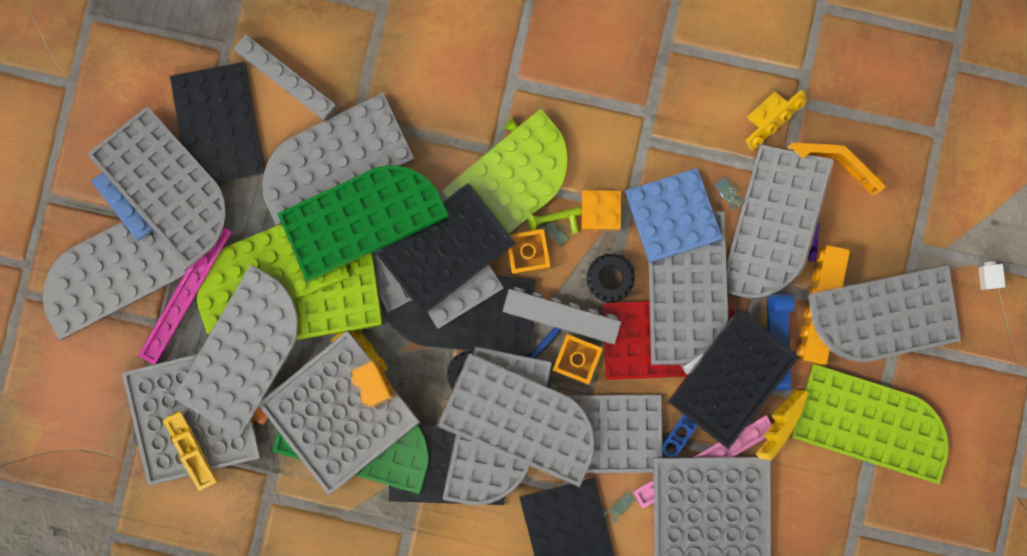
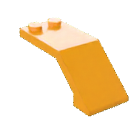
[785,143,886,196]

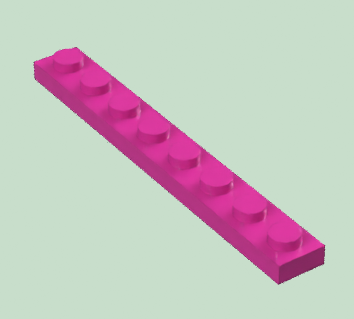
[138,227,233,365]

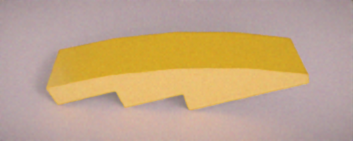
[756,390,809,460]
[163,410,217,491]

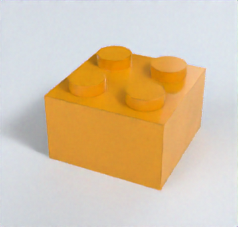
[581,190,621,231]
[508,229,550,275]
[552,334,603,384]
[351,361,396,407]

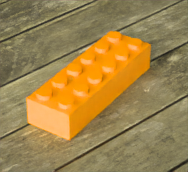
[795,245,850,365]

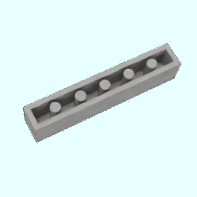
[234,34,337,121]
[503,287,621,344]

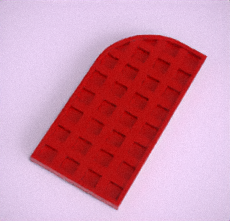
[602,301,737,380]

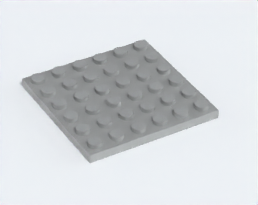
[259,331,420,496]
[122,354,261,486]
[653,457,771,556]

